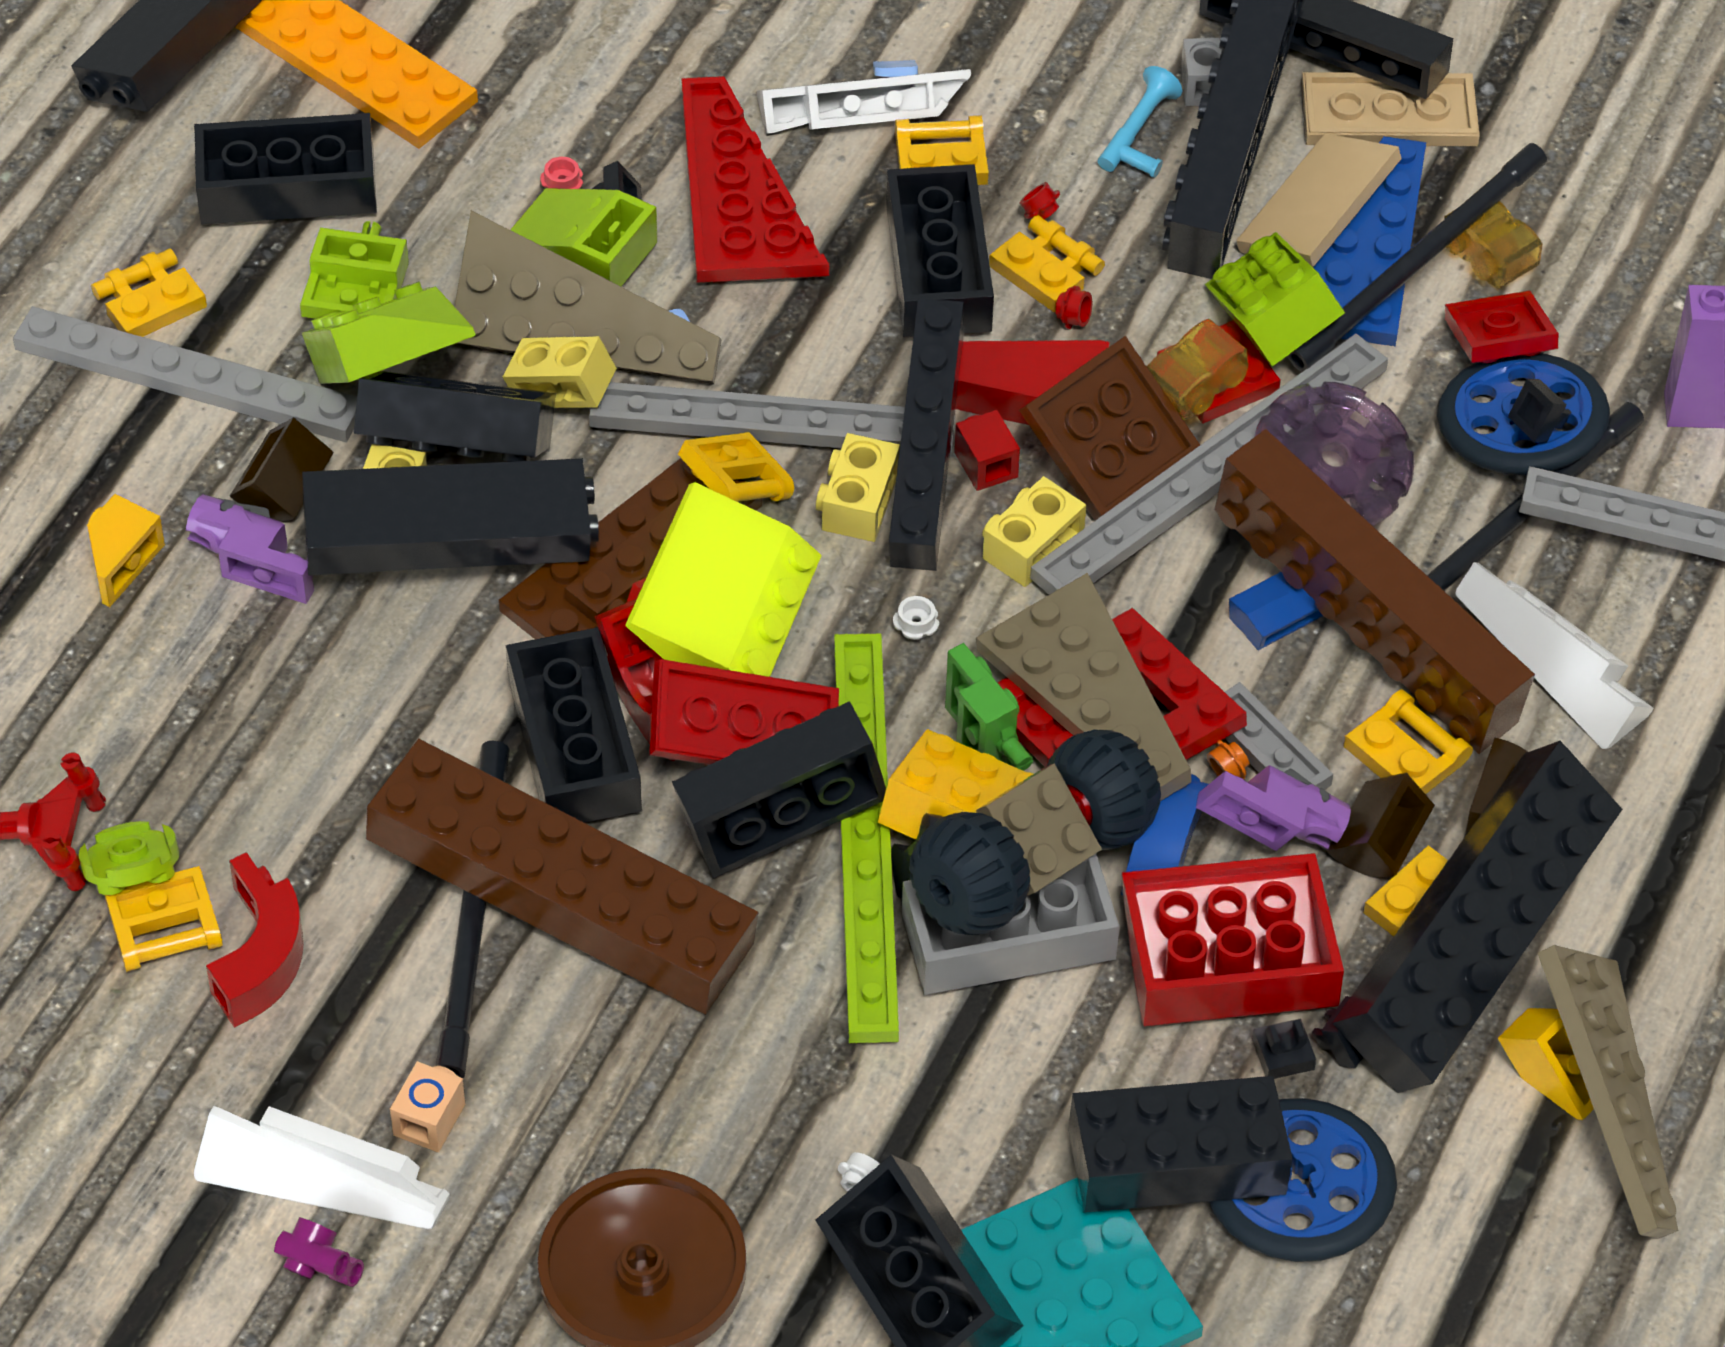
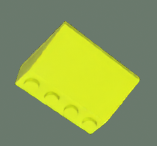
[625,482,822,677]

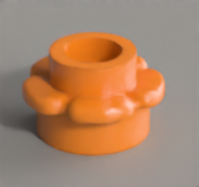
[1206,740,1250,780]

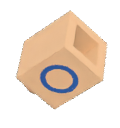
[390,1061,465,1153]

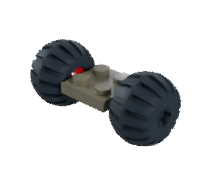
[909,729,1161,935]

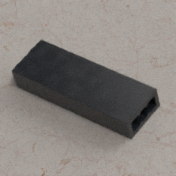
[71,0,262,112]
[302,458,599,575]

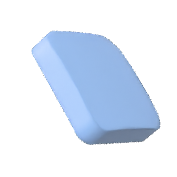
[873,60,918,77]

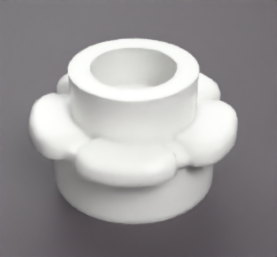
[893,596,939,640]
[838,1152,880,1192]

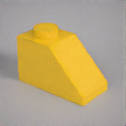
[87,494,165,607]
[1498,1008,1594,1120]

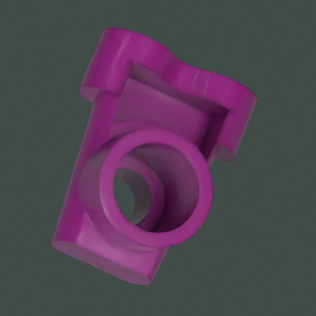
[274,1217,364,1287]

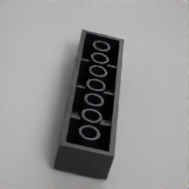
[1162,0,1304,279]
[1332,740,1623,1093]

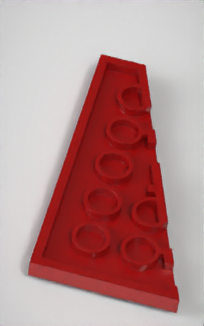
[681,76,829,283]

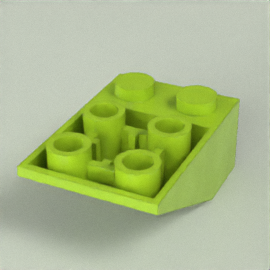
[511,188,657,286]
[1205,232,1345,367]

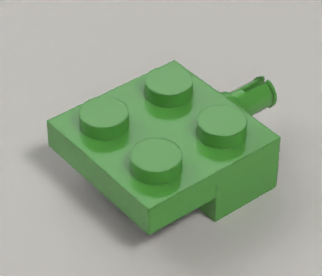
[945,643,1033,771]

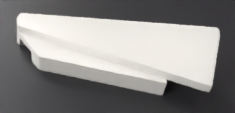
[756,69,971,134]
[1456,562,1654,749]
[194,1106,450,1229]

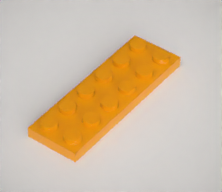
[235,0,478,149]

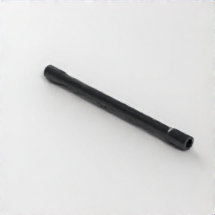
[1288,143,1547,372]
[1427,402,1644,591]
[436,740,510,1078]

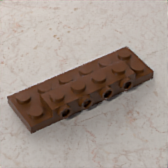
[499,458,762,639]

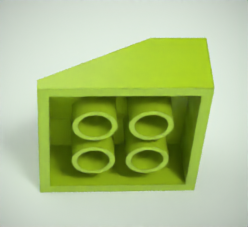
[302,282,476,384]

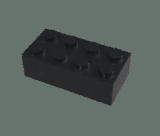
[194,113,377,224]
[886,164,994,337]
[354,371,556,462]
[505,627,642,823]
[672,701,886,879]
[1068,1076,1293,1213]
[815,1154,1024,1347]

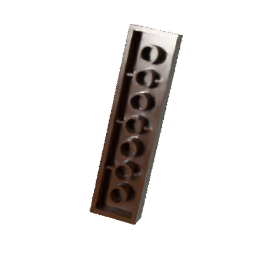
[1214,429,1535,754]
[366,738,759,1015]

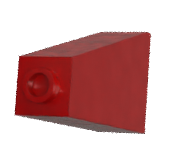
[955,340,1110,425]

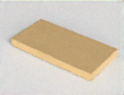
[1301,72,1480,146]
[1236,133,1402,267]

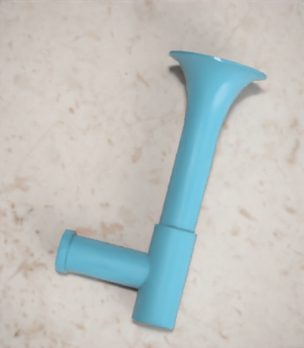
[1098,66,1183,178]

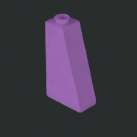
[1664,285,1725,428]

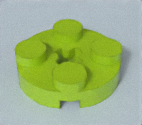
[78,821,179,895]

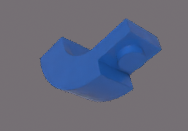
[1121,774,1208,896]

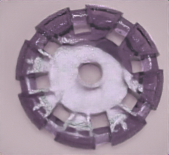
[1254,381,1415,526]

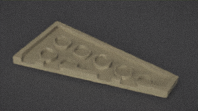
[454,210,722,384]
[976,573,1192,801]
[1537,945,1679,1238]

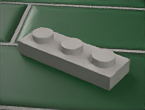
[1225,682,1333,790]

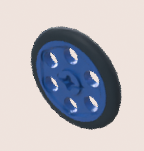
[1437,353,1610,475]
[1209,1098,1397,1262]

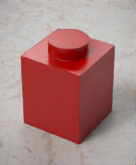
[954,410,1020,491]

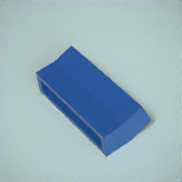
[1229,572,1323,651]

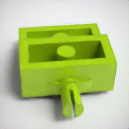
[300,221,409,319]

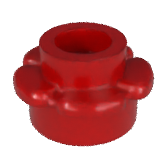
[1019,182,1060,219]
[1055,286,1093,329]

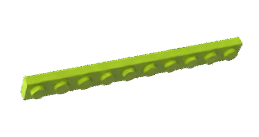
[834,633,899,1043]

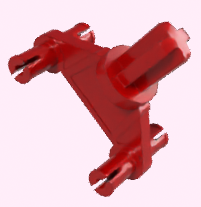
[0,752,106,891]

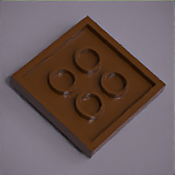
[1019,336,1200,520]

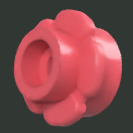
[540,156,583,189]

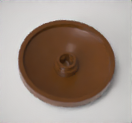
[538,1168,747,1347]

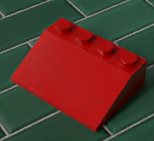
[1121,853,1344,1026]

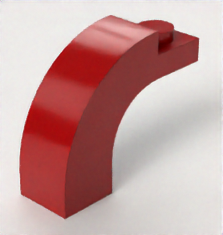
[595,599,676,761]
[206,852,304,1028]

